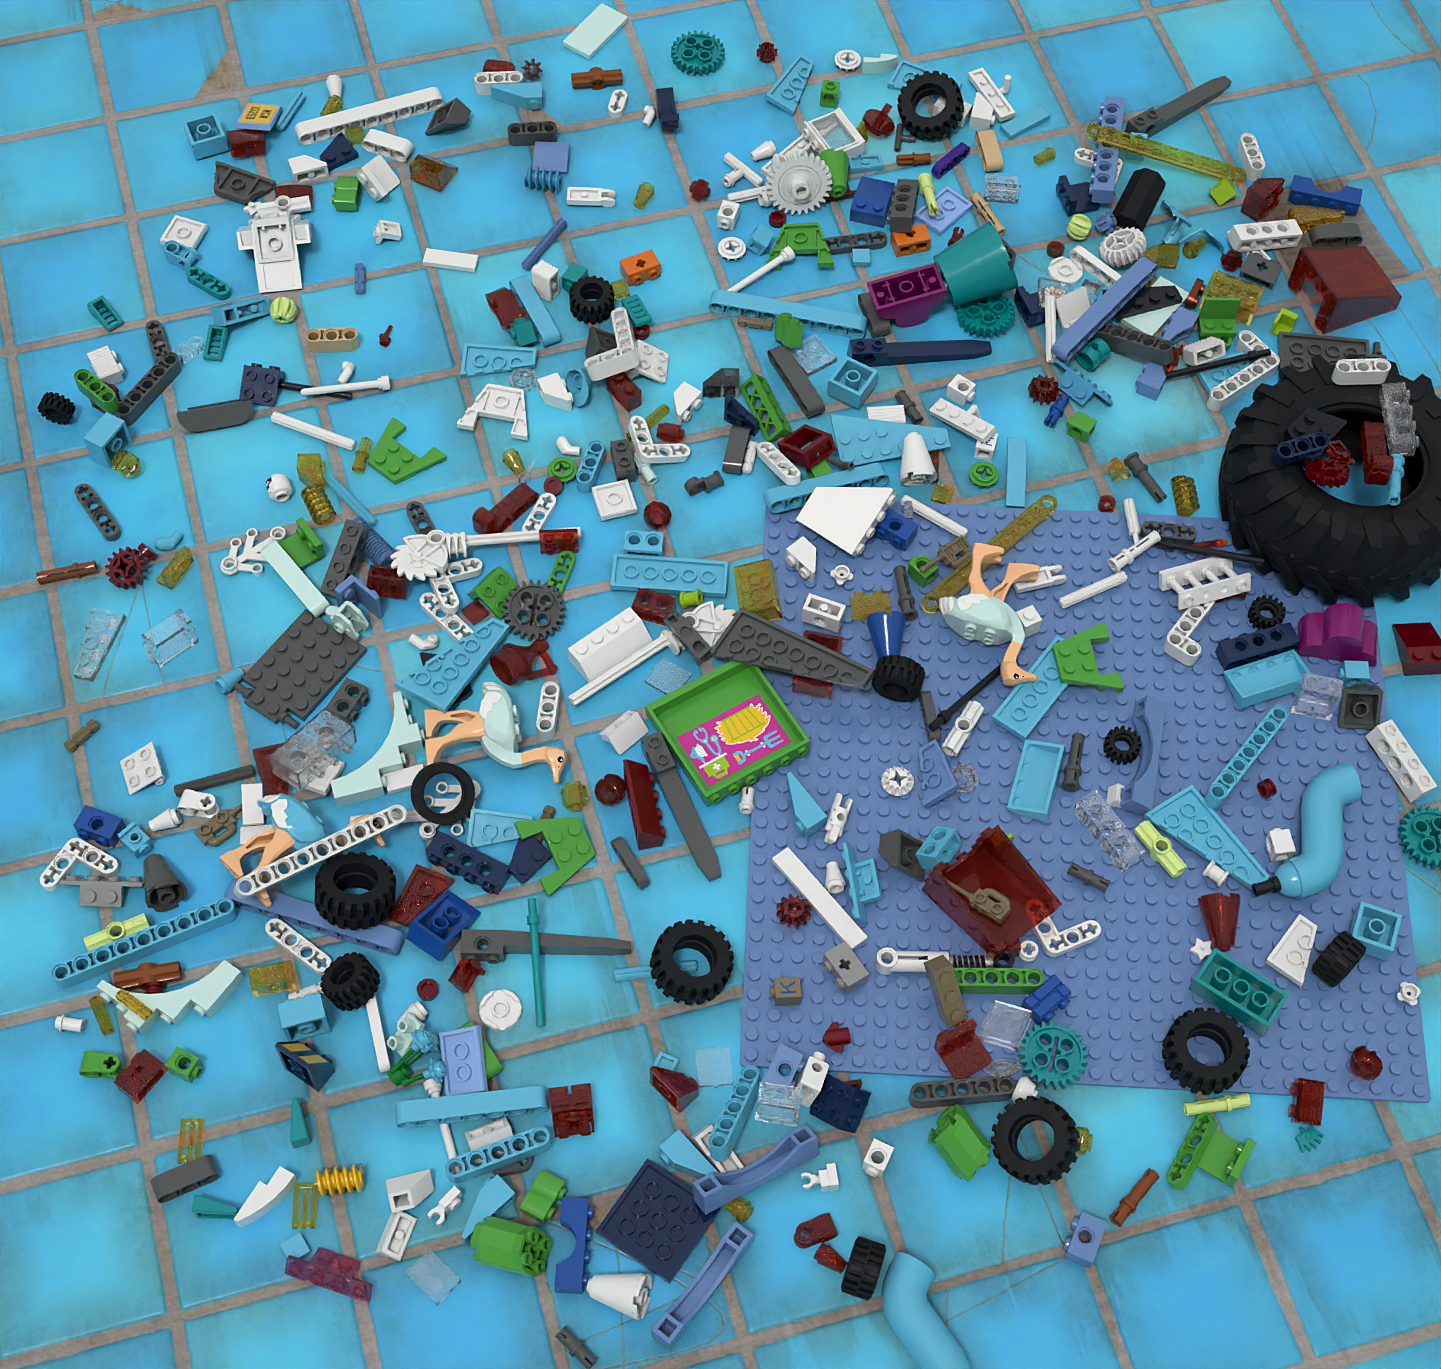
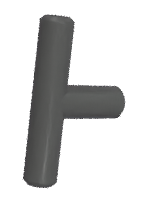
[894,123,916,152]
[826,455,855,470]

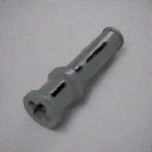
[1124,452,1167,503]
[893,565,918,621]
[1061,733,1085,792]

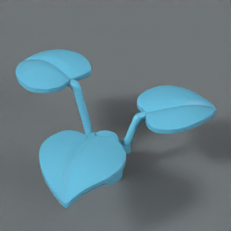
[1159,200,1224,254]

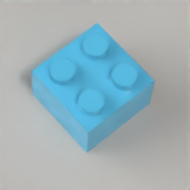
[182,112,229,160]
[827,356,878,409]
[83,412,132,469]
[1349,901,1402,961]
[277,993,331,1041]

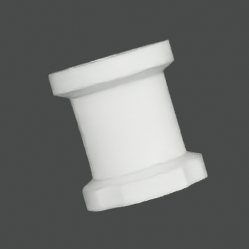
[1202,860,1230,887]

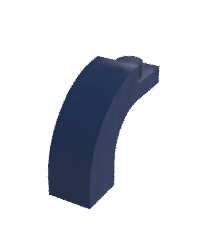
[655,87,680,130]

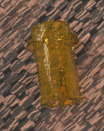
[1033,147,1056,166]

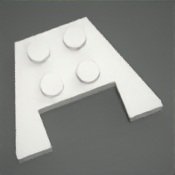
[457,383,528,441]

